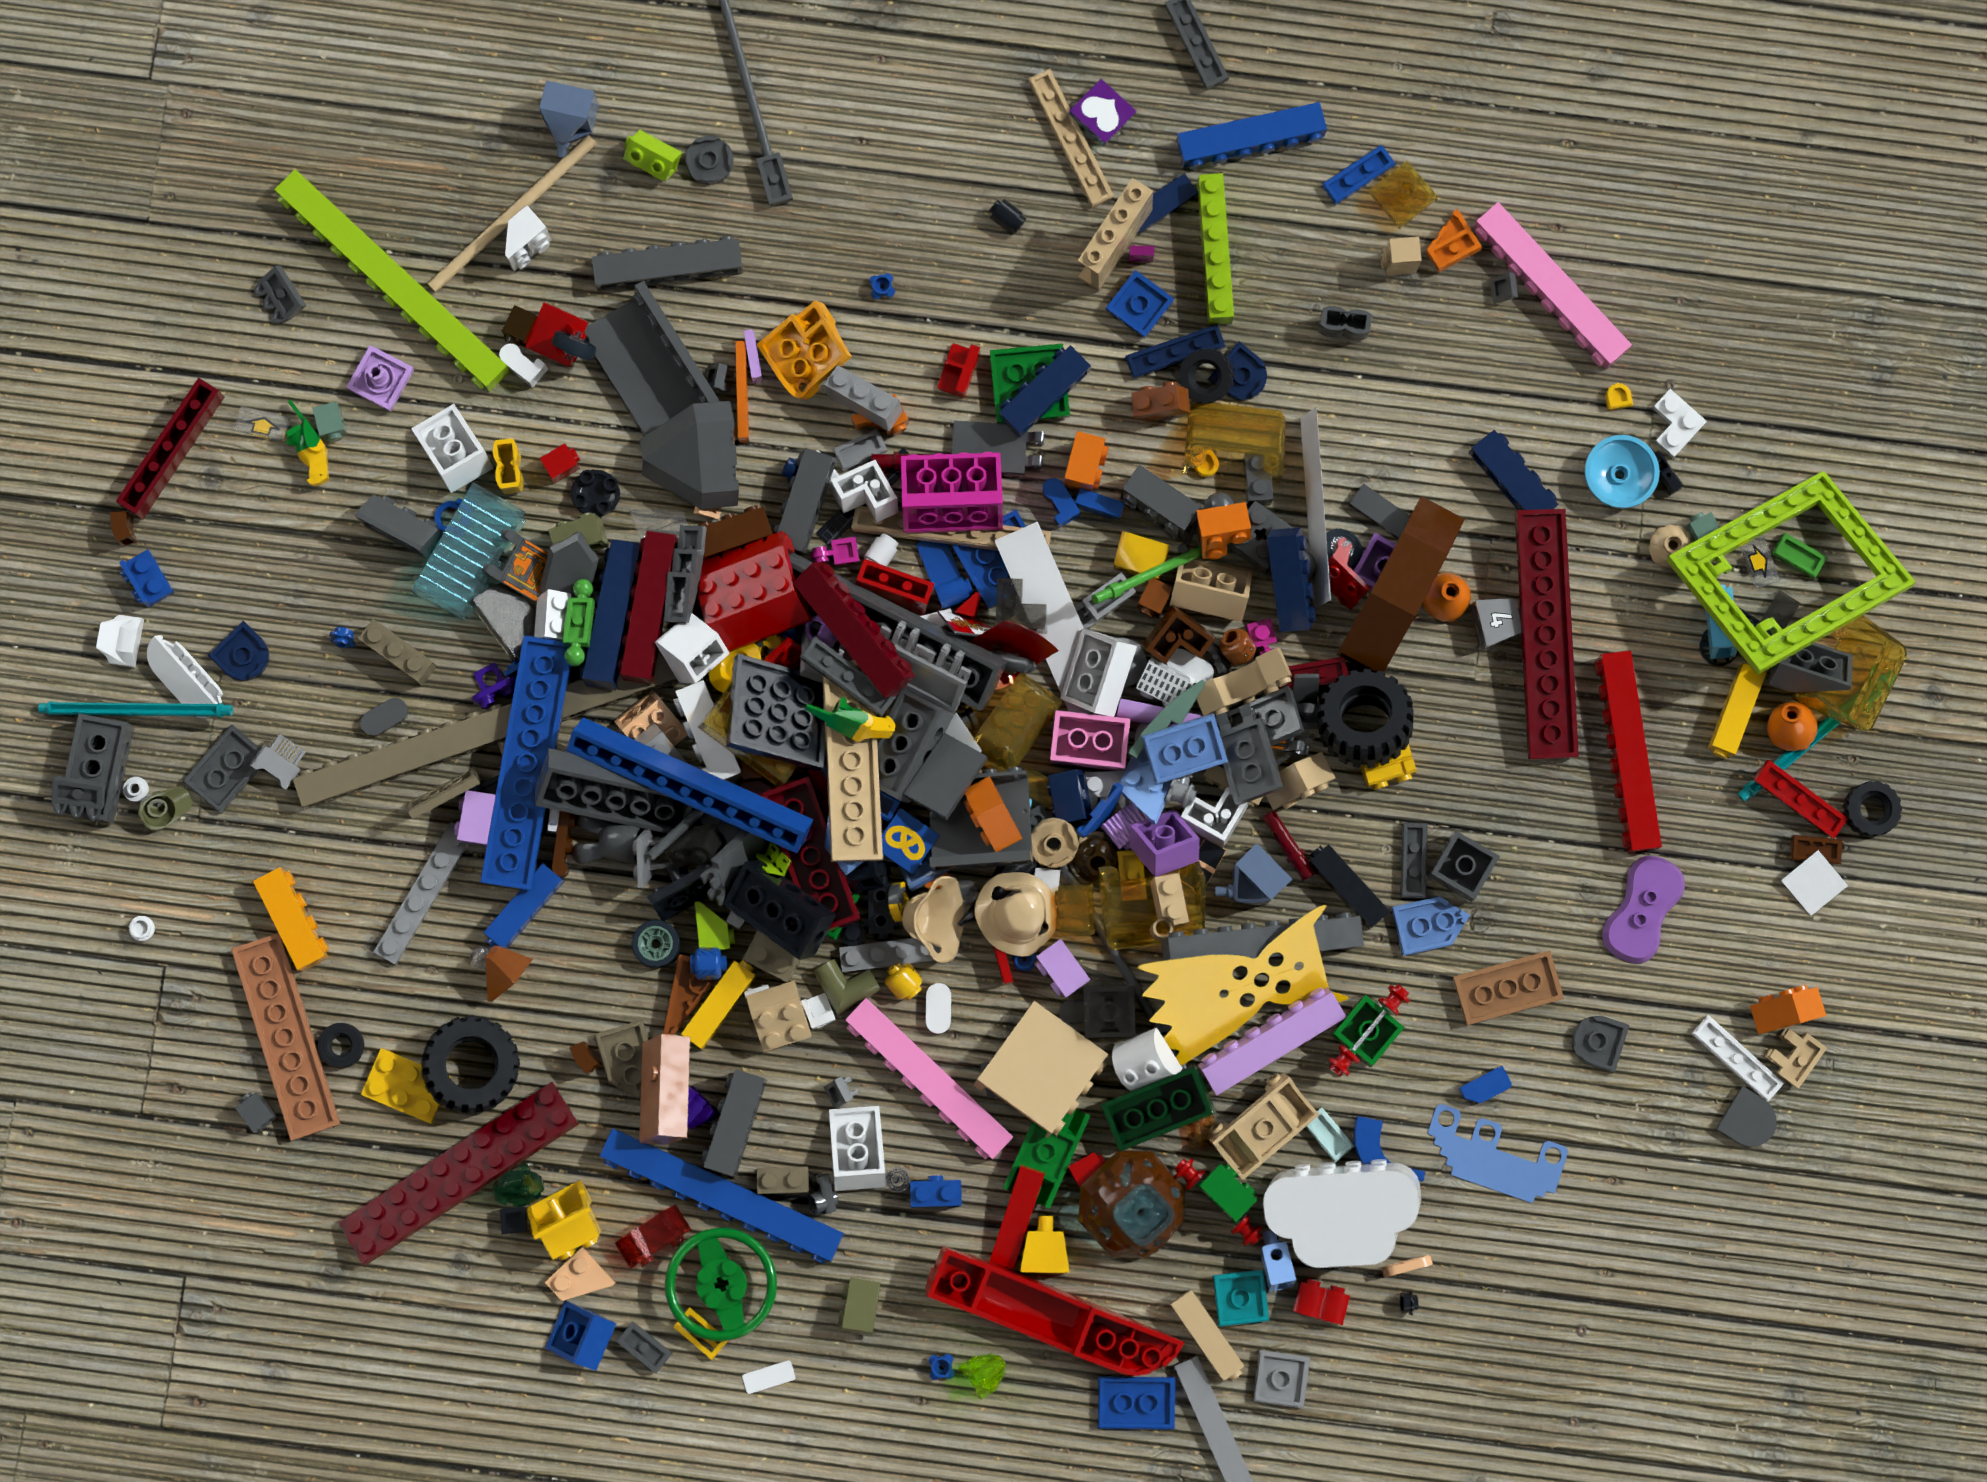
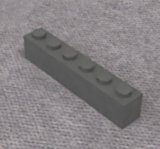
[592,236,743,291]

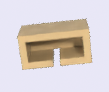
[1381,237,1422,276]

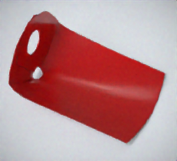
[970,620,1059,690]

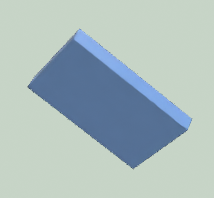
[1141,713,1228,785]

